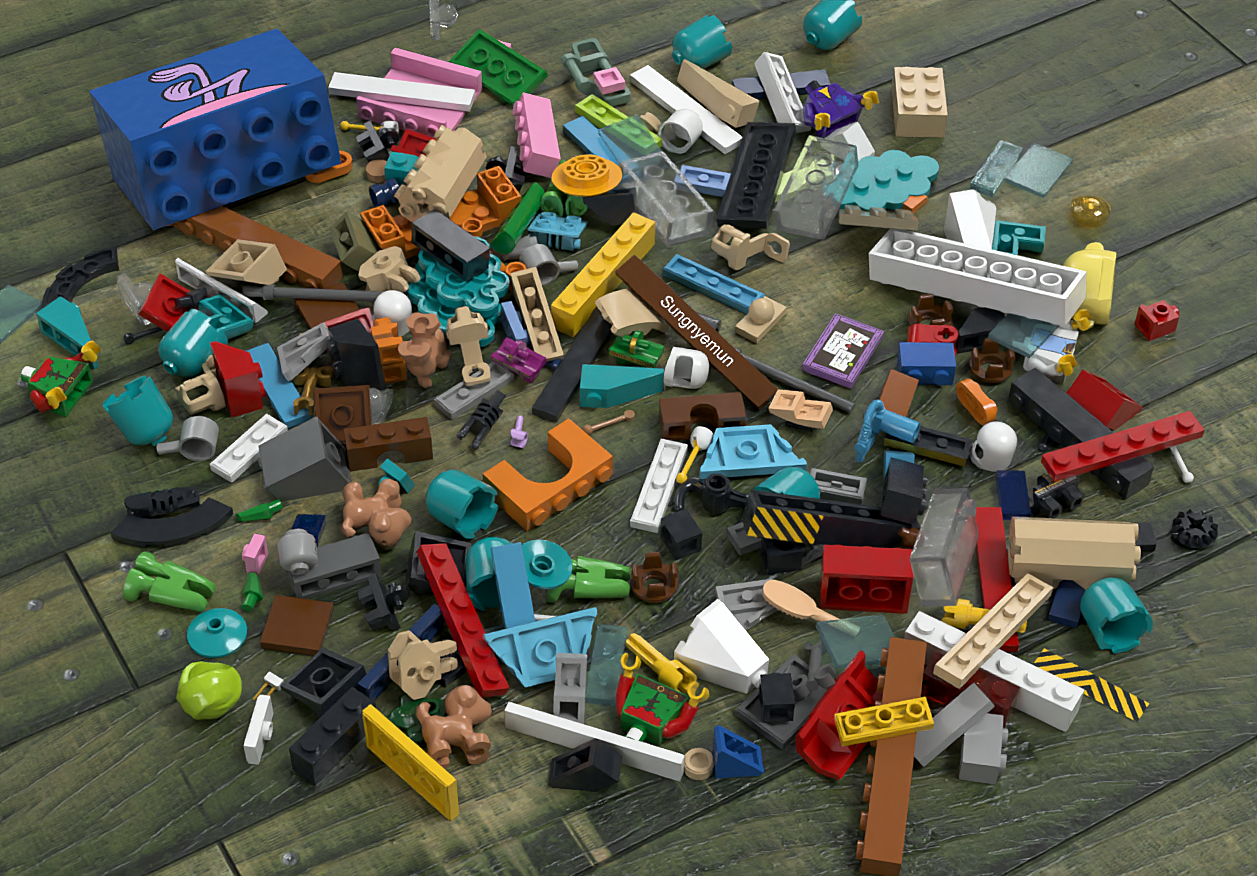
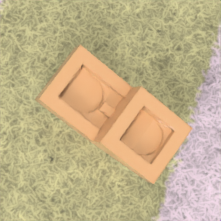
[768,390,833,429]

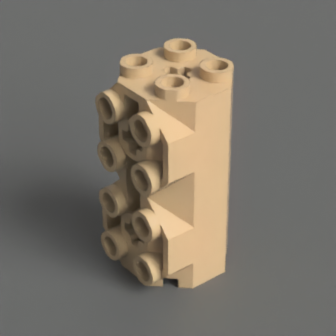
[394,125,487,222]
[1008,517,1141,590]

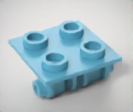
[528,212,588,251]

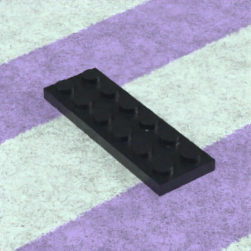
[716,122,796,229]

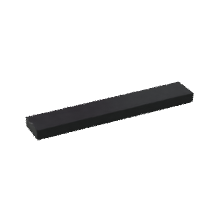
[532,306,613,422]

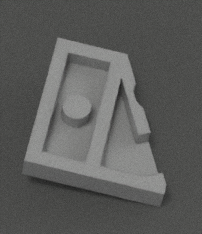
[277,322,330,382]
[715,579,777,631]

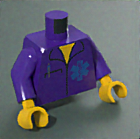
[803,80,879,139]

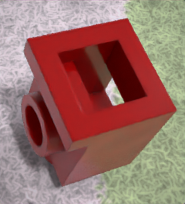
[1134,300,1180,341]

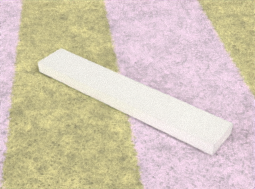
[630,65,742,154]
[328,72,475,112]
[505,702,685,781]

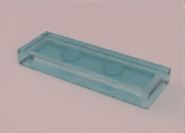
[970,140,1023,197]
[586,624,627,706]

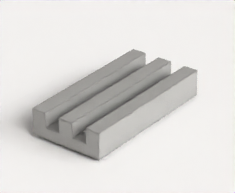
[810,468,867,504]

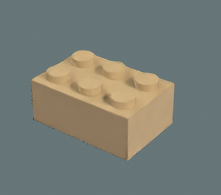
[891,67,948,138]

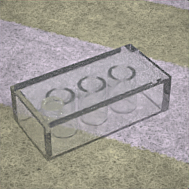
[774,136,859,240]
[617,151,714,246]
[910,488,979,607]

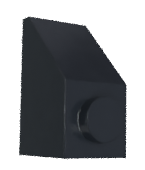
[583,187,639,227]
[956,307,1011,354]
[548,738,622,792]

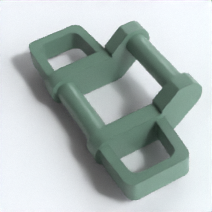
[561,38,631,106]

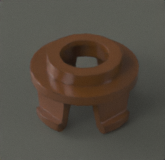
[908,294,953,335]
[969,338,1015,383]
[630,552,678,603]

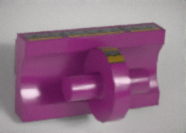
[491,337,547,383]

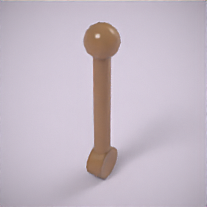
[582,410,635,435]

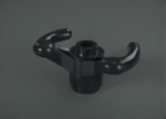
[674,473,749,526]

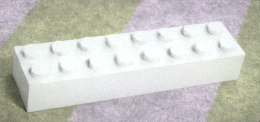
[869,228,1087,326]

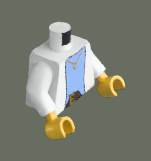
[1012,309,1091,385]

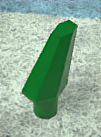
[235,499,283,521]
[241,572,264,612]

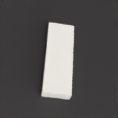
[210,414,288,483]

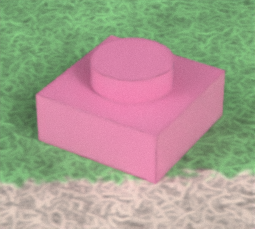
[594,67,625,94]
[242,534,268,575]

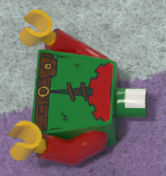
[21,341,101,417]
[615,653,709,745]

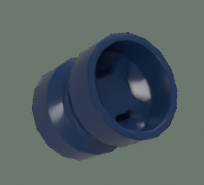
[368,178,399,207]

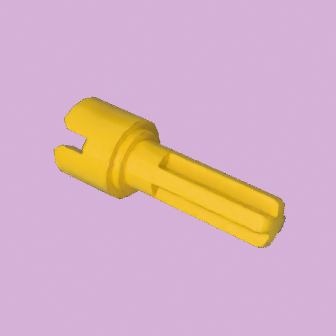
[942,597,1027,633]
[625,633,697,693]

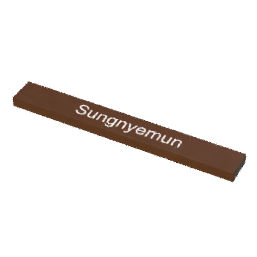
[615,254,778,411]

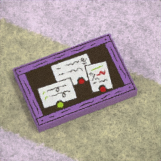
[802,313,884,389]

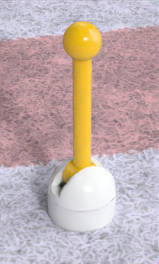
[340,121,399,133]
[676,426,714,484]

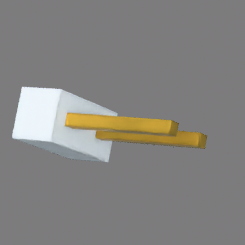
[253,672,284,701]

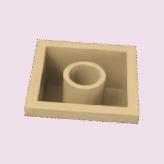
[206,239,287,285]

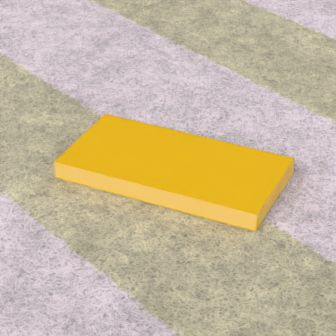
[362,704,459,821]

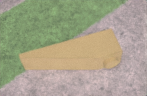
[677,59,759,128]
[510,267,564,362]

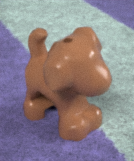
[398,313,451,389]
[340,479,412,550]
[416,685,492,769]

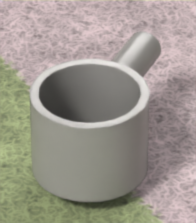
[519,244,578,286]
[157,416,219,461]

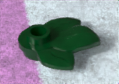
[387,694,447,744]

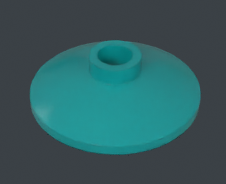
[522,540,572,589]
[187,608,247,658]

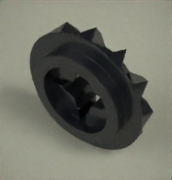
[1171,509,1218,548]

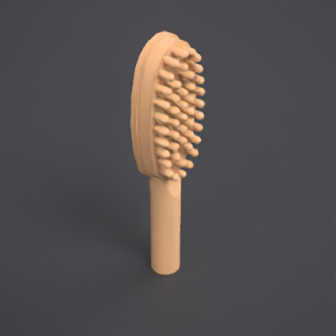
[762,580,859,639]

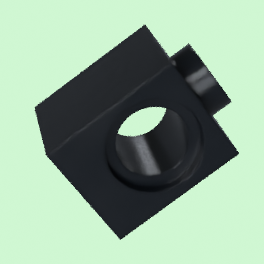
[660,509,702,560]
[760,538,806,575]
[759,672,795,723]

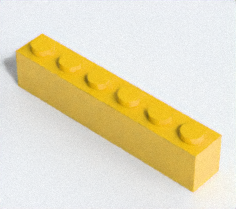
[551,212,655,338]

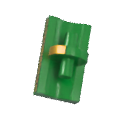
[609,330,664,368]

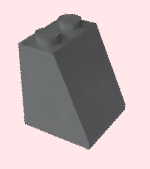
[258,417,352,502]

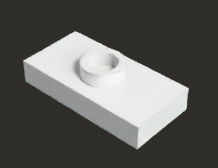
[244,695,274,765]

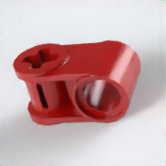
[906,324,958,356]

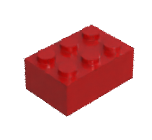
[819,545,914,614]

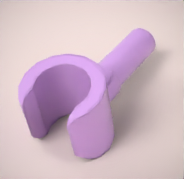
[510,416,528,448]

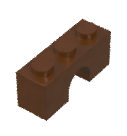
[659,392,746,441]
[344,417,433,472]

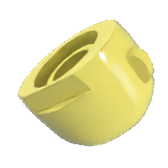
[1063,242,1117,329]

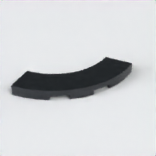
[41,247,119,310]
[111,497,233,548]

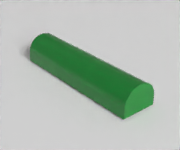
[490,182,545,254]

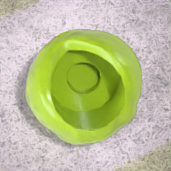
[176,661,242,720]

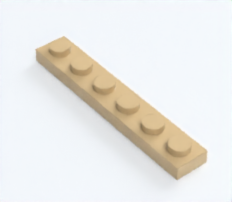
[933,573,1053,689]

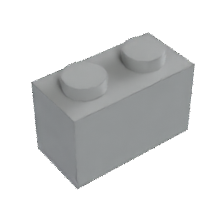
[959,713,1008,785]

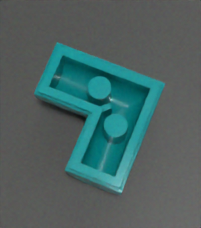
[991,220,1046,255]
[198,294,254,339]

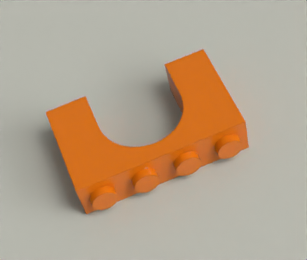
[482,418,613,531]

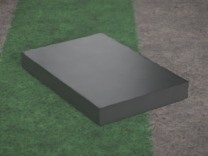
[735,654,829,750]

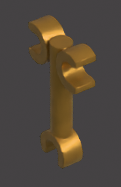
[293,366,333,415]

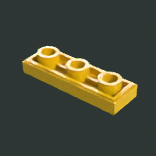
[834,697,934,746]

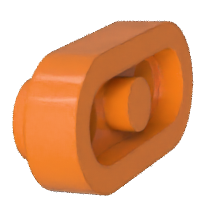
[305,151,353,183]
[956,378,998,425]

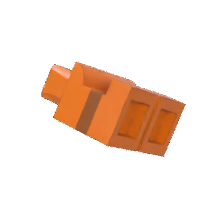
[371,317,407,384]

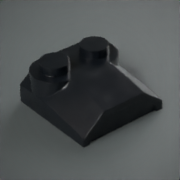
[406,531,472,594]
[280,647,367,718]

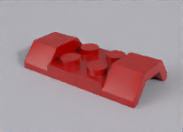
[796,650,882,780]

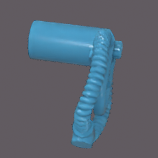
[854,400,921,463]

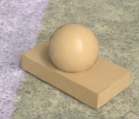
[735,296,787,344]

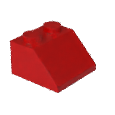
[210,341,266,418]
[1066,369,1143,430]

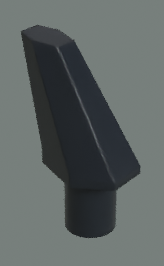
[175,287,208,310]

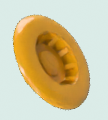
[552,154,622,197]

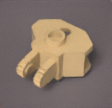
[358,246,420,293]
[388,630,458,700]

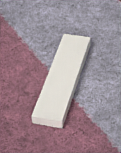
[630,439,688,533]

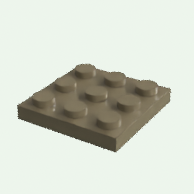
[838,205,918,230]

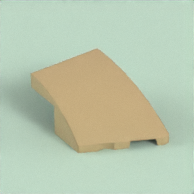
[595,288,670,337]

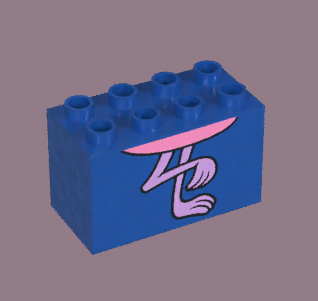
[89,29,341,230]

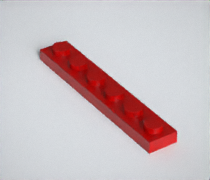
[1041,411,1205,482]
[416,543,509,698]

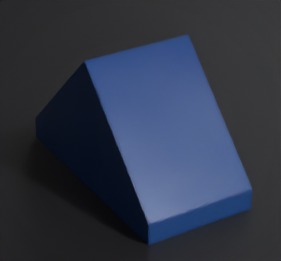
[712,725,764,779]

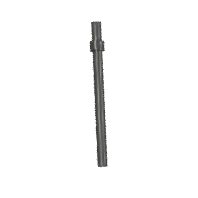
[242,284,384,302]
[734,347,855,414]

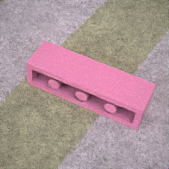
[513,92,561,178]

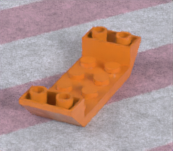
[360,166,521,259]

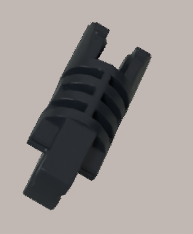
[456,390,506,450]
[124,487,201,518]

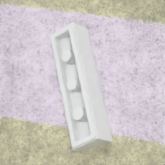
[754,52,811,133]
[175,258,268,323]

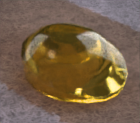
[1071,194,1111,228]

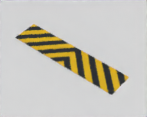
[1033,648,1149,722]

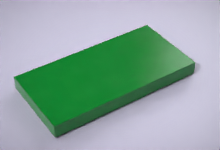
[448,29,548,107]

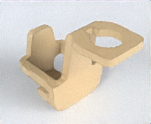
[711,225,790,270]
[446,306,491,386]
[175,355,226,415]

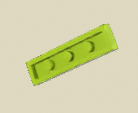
[575,94,662,158]

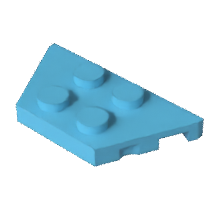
[699,424,807,479]
[483,607,597,687]

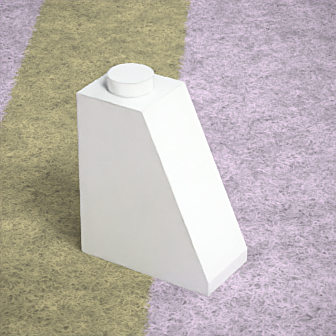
[944,190,996,249]
[674,599,769,694]

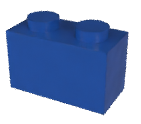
[897,342,956,385]

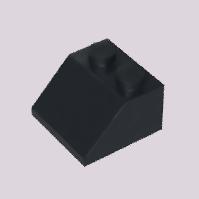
[326,318,386,391]

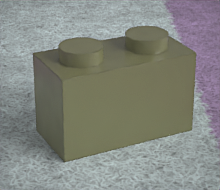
[330,211,378,271]

